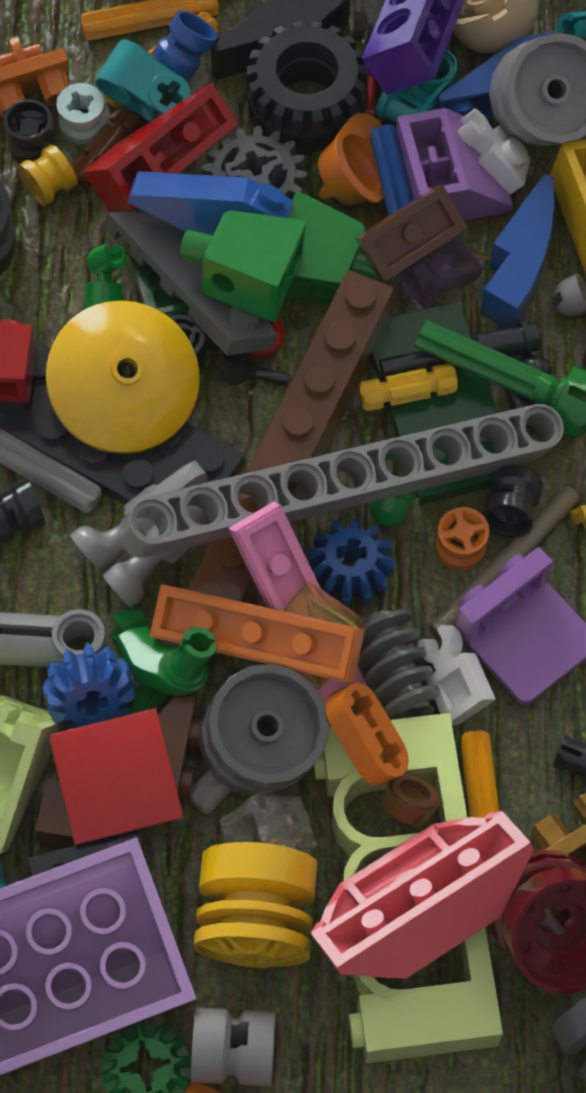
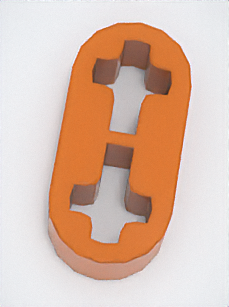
[325,682,409,786]

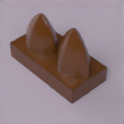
[355,185,468,282]

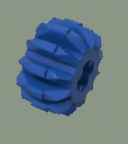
[307,517,395,609]
[43,642,136,730]

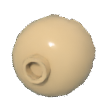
[452,0,539,54]

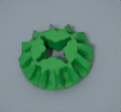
[101,1022,191,1093]

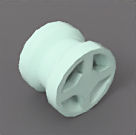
[56,83,107,145]

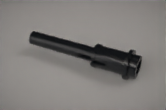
[379,319,541,379]

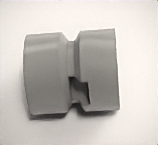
[191,1007,276,1087]

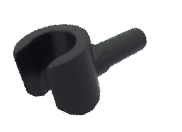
[218,351,290,386]

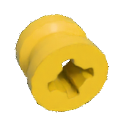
[18,144,78,206]

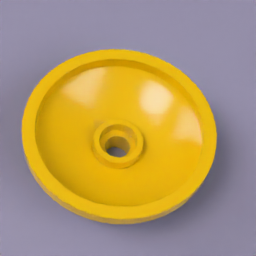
[45,301,200,454]

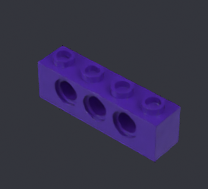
[362,0,464,95]

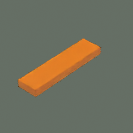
[150,584,365,683]

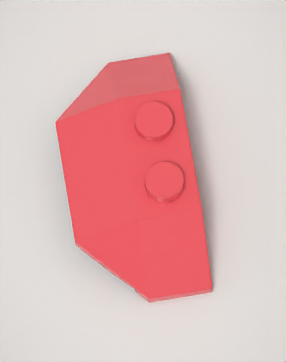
[311,811,534,979]

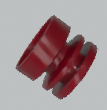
[489,849,586,994]

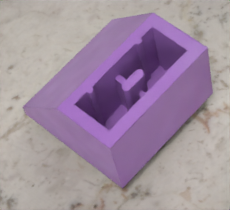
[396,108,513,221]

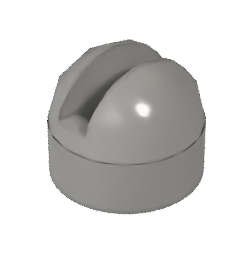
[552,273,586,317]

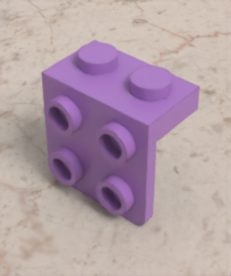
[455,547,586,705]

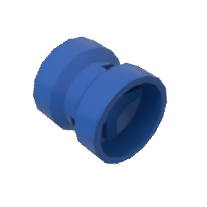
[153,10,218,79]

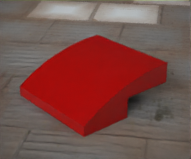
[49,708,183,845]

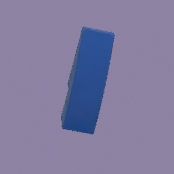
[480,173,554,328]

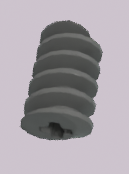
[351,609,441,720]

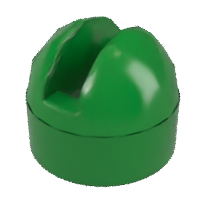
[369,494,413,528]

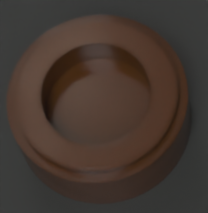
[382,774,440,826]

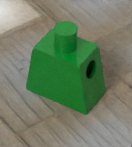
[286,191,381,304]
[180,210,306,322]

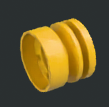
[193,842,317,968]

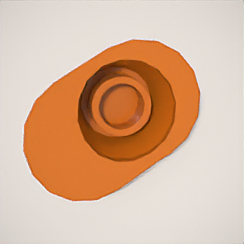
[317,113,384,206]

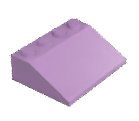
[0,837,197,1076]

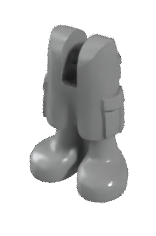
[70,461,209,608]

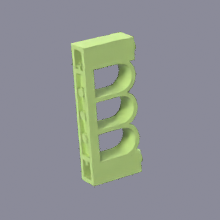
[313,713,503,1064]

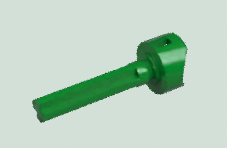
[414,320,586,437]

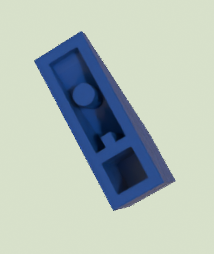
[127,171,292,235]

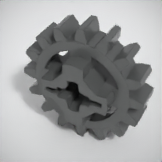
[201,126,307,200]

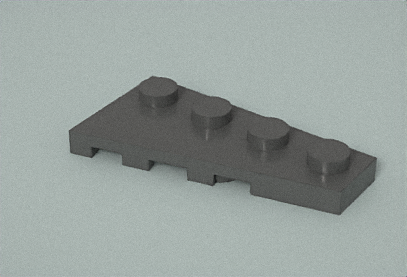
[104,209,277,356]

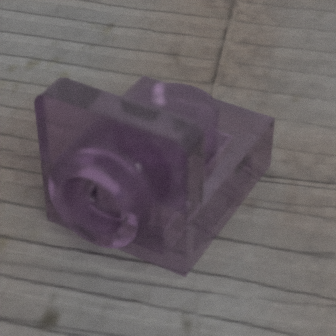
[396,236,485,310]

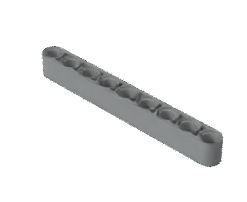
[118,404,564,558]

